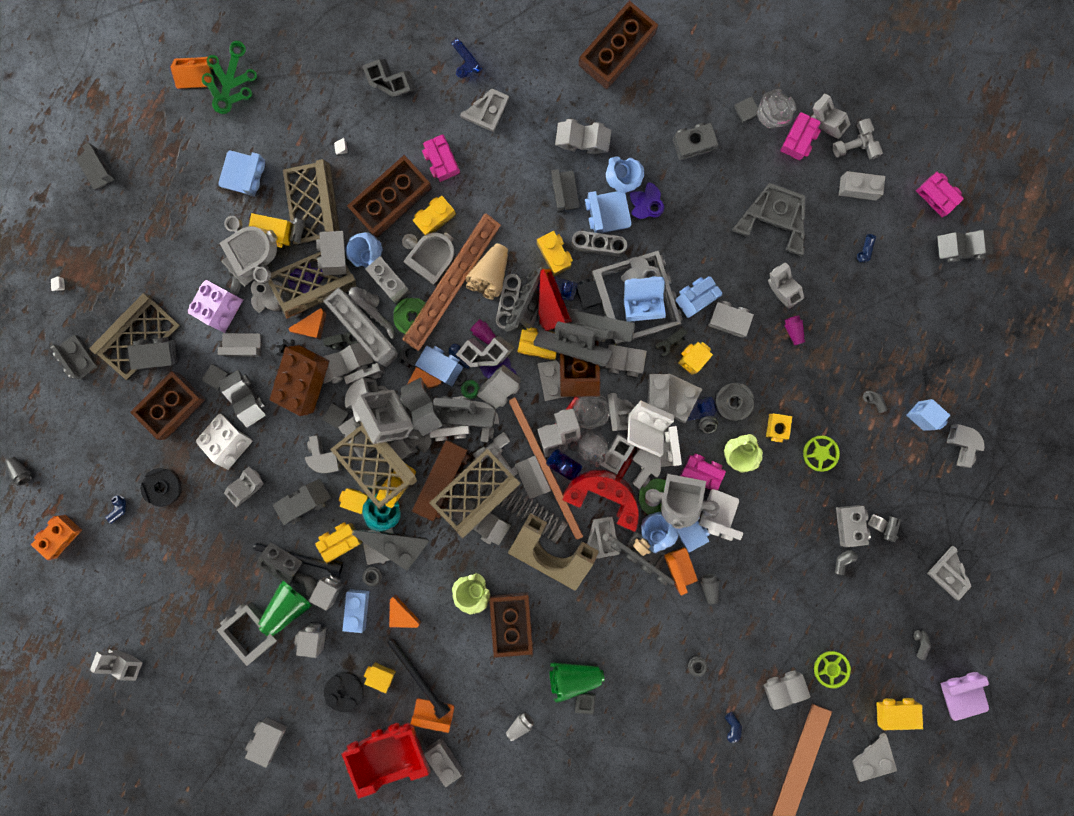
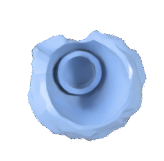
[606,157,644,193]
[345,232,383,268]
[641,512,678,553]

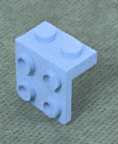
[219,151,265,196]
[585,191,631,234]
[624,276,666,322]

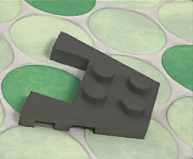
[732,183,805,256]

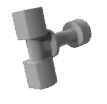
[833,118,883,160]
[473,432,519,479]

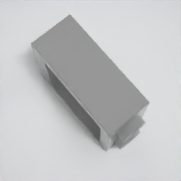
[365,257,411,305]
[354,390,414,444]
[217,602,281,666]

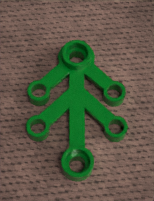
[201,41,257,114]

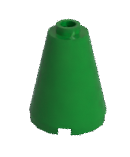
[258,581,312,637]
[549,662,604,703]

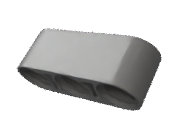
[572,231,627,257]
[496,274,521,331]

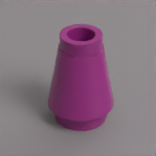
[784,315,805,345]
[470,319,496,345]

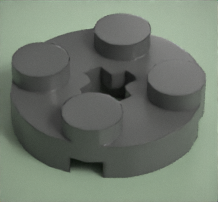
[714,383,754,421]

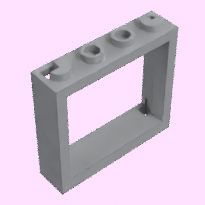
[592,250,683,345]
[324,288,399,367]

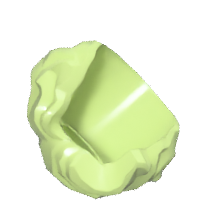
[724,434,763,473]
[452,573,490,615]

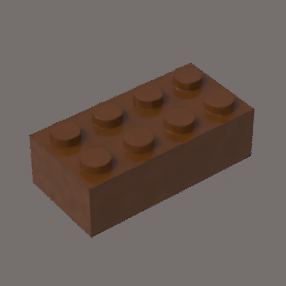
[578,0,658,89]
[347,155,432,238]
[412,440,471,521]

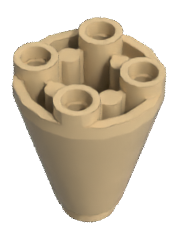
[466,244,508,300]

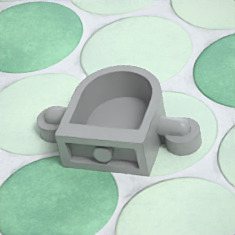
[220,216,277,283]
[402,232,455,287]
[645,474,720,529]

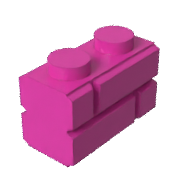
[780,112,821,160]
[422,134,460,182]
[916,172,964,218]
[679,453,726,491]

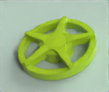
[803,436,840,472]
[814,651,851,688]

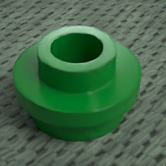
[461,380,480,399]

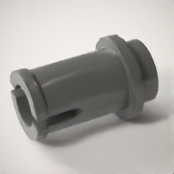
[289,218,306,243]
[883,517,902,542]

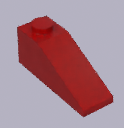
[538,269,572,331]

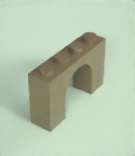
[508,513,599,591]

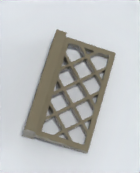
[283,159,340,245]
[268,251,356,319]
[89,293,180,380]
[330,422,417,509]
[429,448,520,538]

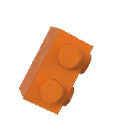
[31,515,82,560]

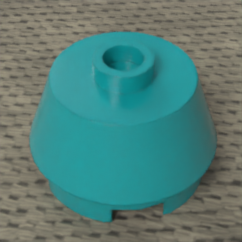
[362,494,401,532]

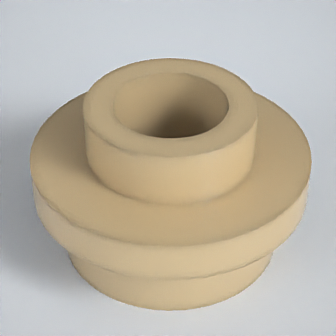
[633,538,651,556]

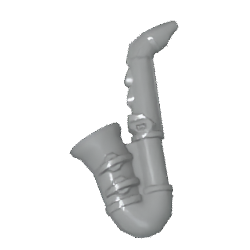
[349,287,395,339]

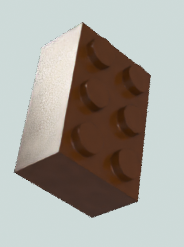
[560,340,600,397]
[270,345,330,416]
[130,371,206,440]
[489,592,533,658]

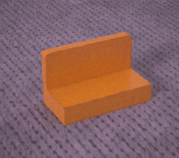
[170,57,214,88]
[664,547,698,595]
[411,698,454,733]

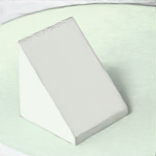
[334,138,348,155]
[51,277,65,291]
[868,514,888,533]

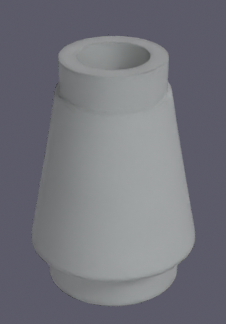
[506,713,535,741]

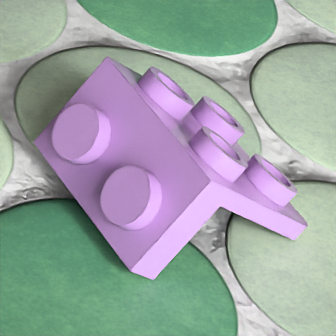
[188,280,243,333]
[940,672,989,721]

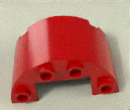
[562,469,638,532]
[341,723,431,799]

